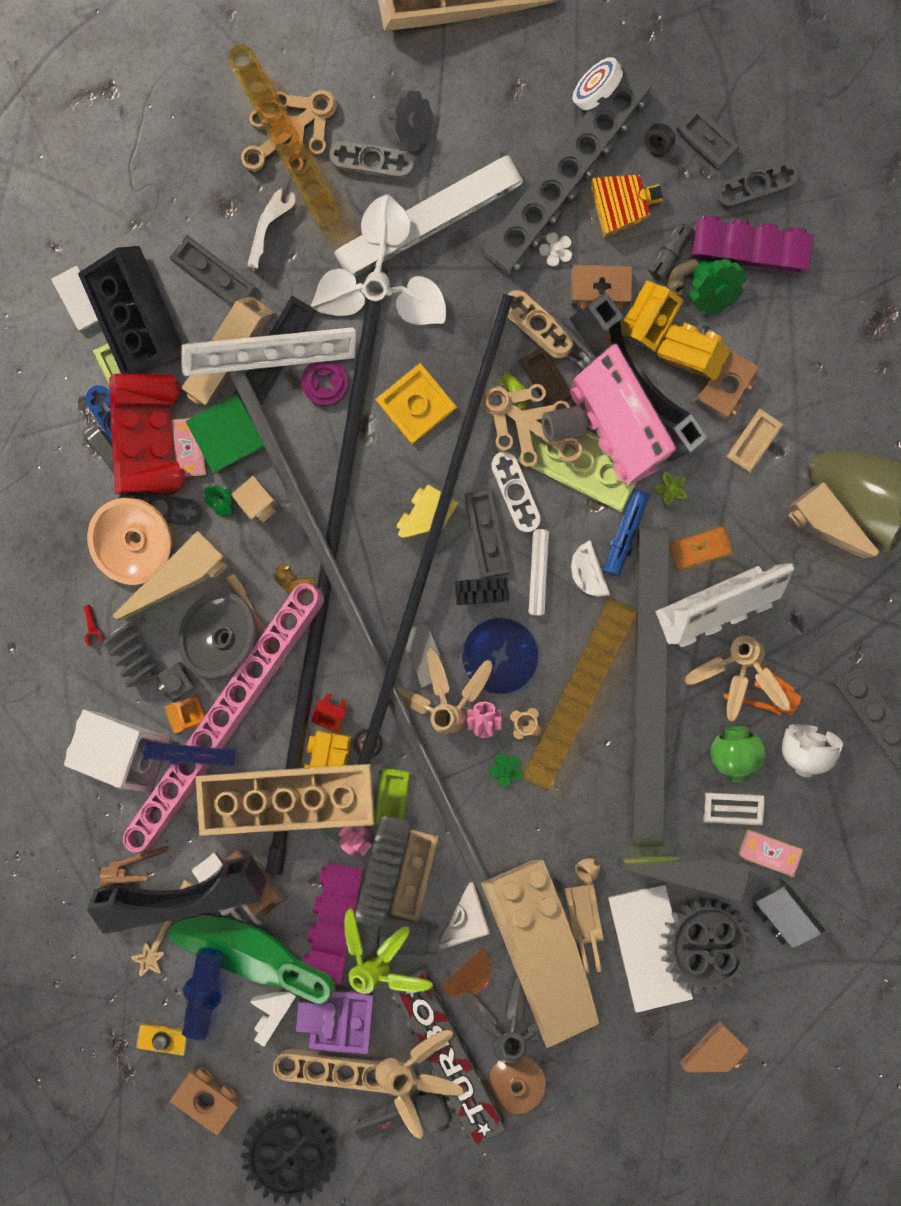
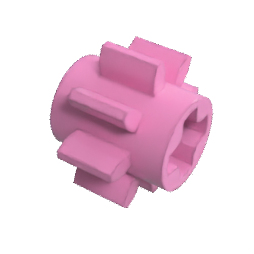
[467,702,502,738]
[338,825,373,857]

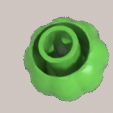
[710,726,766,782]

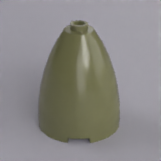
[808,450,901,554]

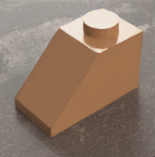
[680,1021,749,1073]

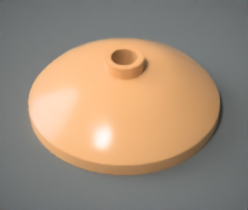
[87,497,172,585]

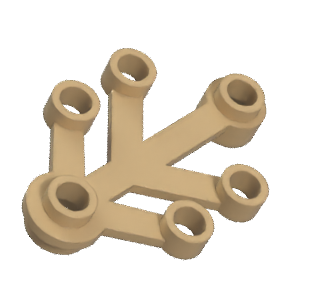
[241,90,337,174]
[481,384,582,467]

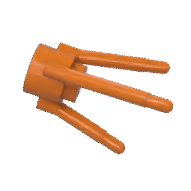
[724,663,801,716]

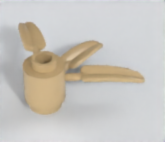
[684,635,790,722]
[396,649,493,735]
[375,1030,464,1138]

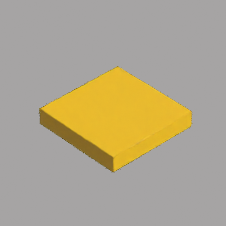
[375,363,457,445]

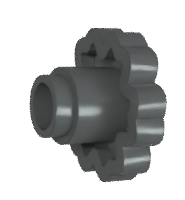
[380,90,433,151]

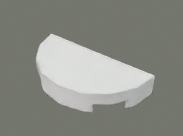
[570,540,610,597]

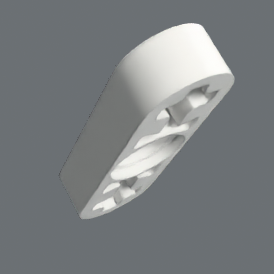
[491,452,540,533]

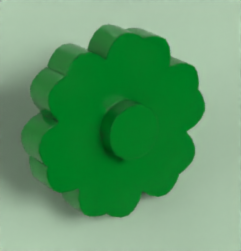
[689,259,747,315]

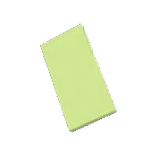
[517,419,636,512]

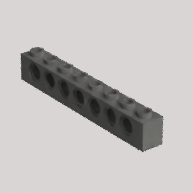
[482,63,653,275]

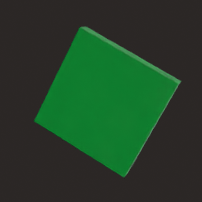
[185,394,264,474]

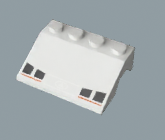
[655,563,794,647]

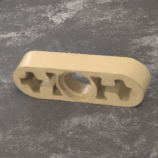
[507,290,573,358]

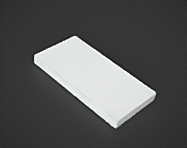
[608,883,693,1013]

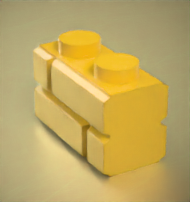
[624,280,684,352]
[657,323,730,381]
[304,730,352,768]

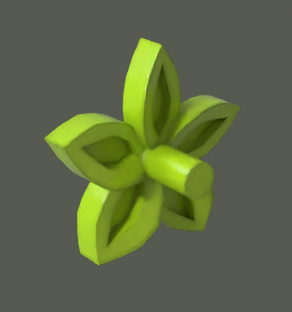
[653,471,687,507]

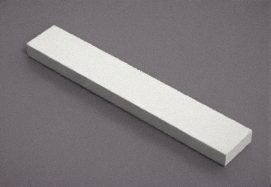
[182,327,356,376]

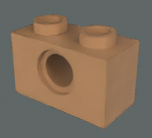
[695,350,759,420]
[169,1066,241,1136]

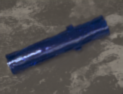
[144,741,236,768]

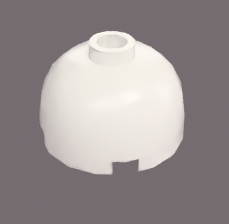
[782,724,843,777]

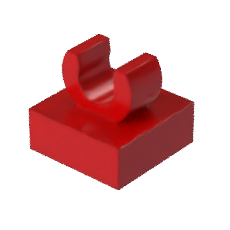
[311,694,347,733]

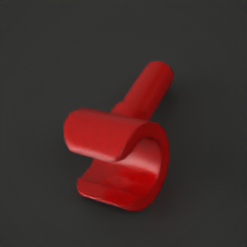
[83,605,104,647]

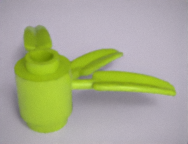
[345,908,433,994]

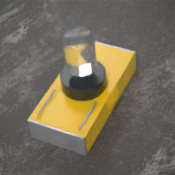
[136,1023,189,1056]

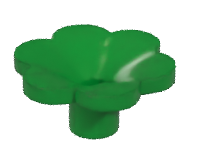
[204,485,234,516]

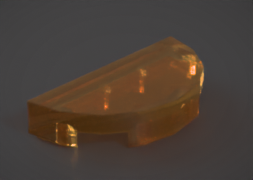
[440,947,490,997]

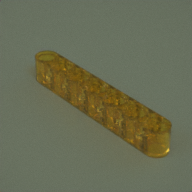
[228,44,340,232]
[521,597,637,791]

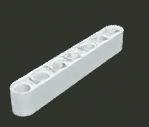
[334,155,524,277]

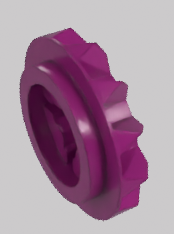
[301,360,348,405]

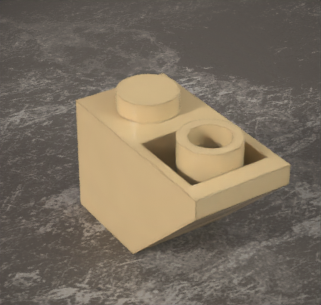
[231,476,278,523]

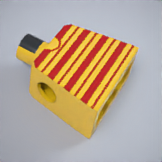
[591,175,663,238]

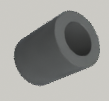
[542,406,589,442]
[412,1091,453,1134]

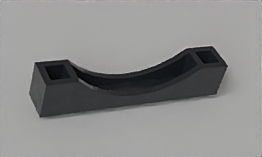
[569,292,708,462]
[86,855,267,934]

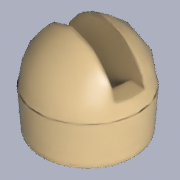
[575,858,601,884]

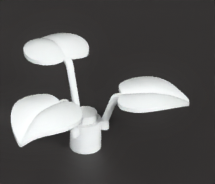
[311,195,446,325]

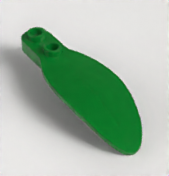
[168,915,335,1004]

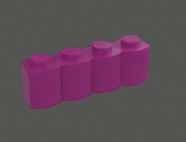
[690,215,814,274]
[303,861,364,986]

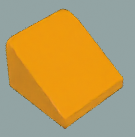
[165,695,205,734]

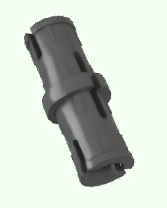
[648,222,695,281]

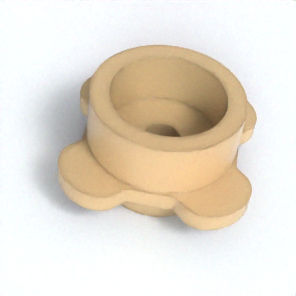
[510,708,542,739]

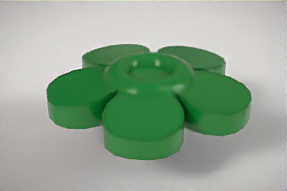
[489,753,522,787]

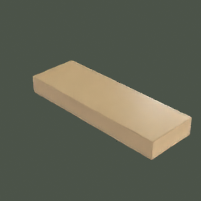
[389,829,439,922]

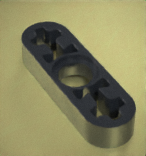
[118,493,203,526]

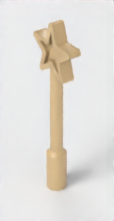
[225,573,286,666]
[131,879,195,976]

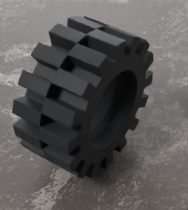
[455,577,509,605]

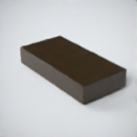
[519,347,572,406]

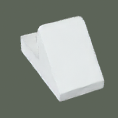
[250,990,297,1046]

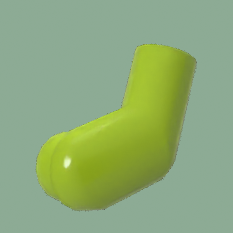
[498,372,527,411]

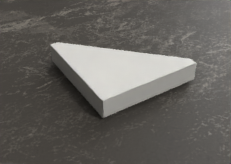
[438,881,490,951]

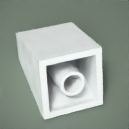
[64,710,170,792]

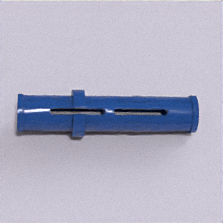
[603,488,651,577]

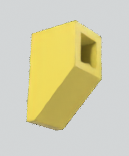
[396,485,458,539]

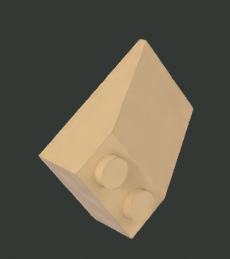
[786,482,880,559]

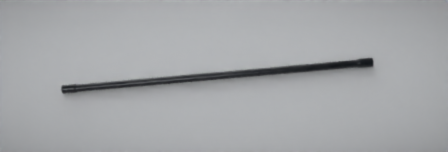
[265,267,388,875]

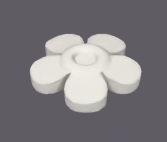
[539,233,572,267]

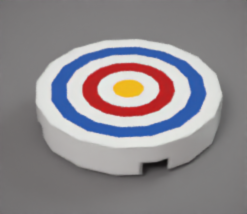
[572,57,623,110]

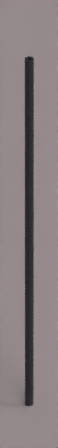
[357,294,513,765]

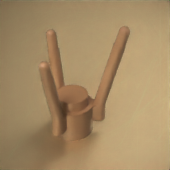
[100,846,169,887]

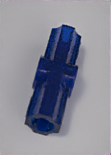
[182,947,223,1040]

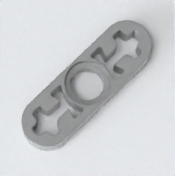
[329,141,414,179]

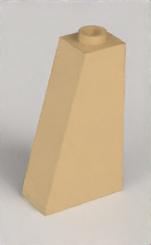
[182,296,275,405]

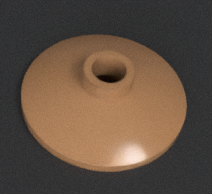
[487,1056,546,1114]

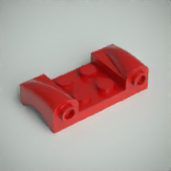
[109,373,185,495]

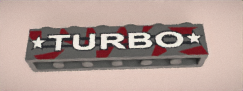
[391,966,508,1146]

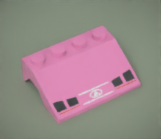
[570,344,676,487]

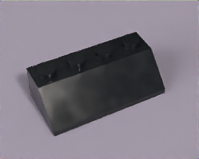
[78,246,182,374]

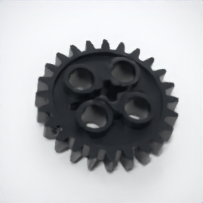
[240,1105,337,1205]

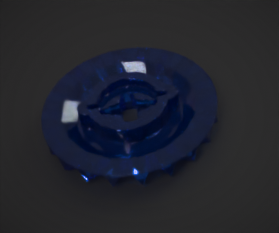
[462,618,538,694]

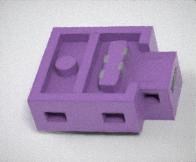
[296,986,374,1054]

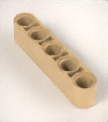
[273,1048,418,1094]

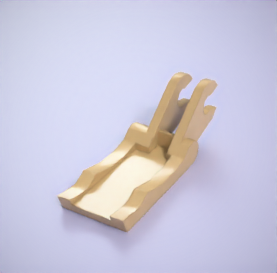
[565,883,604,974]

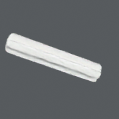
[529,529,549,616]

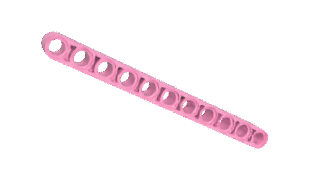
[123,584,324,852]

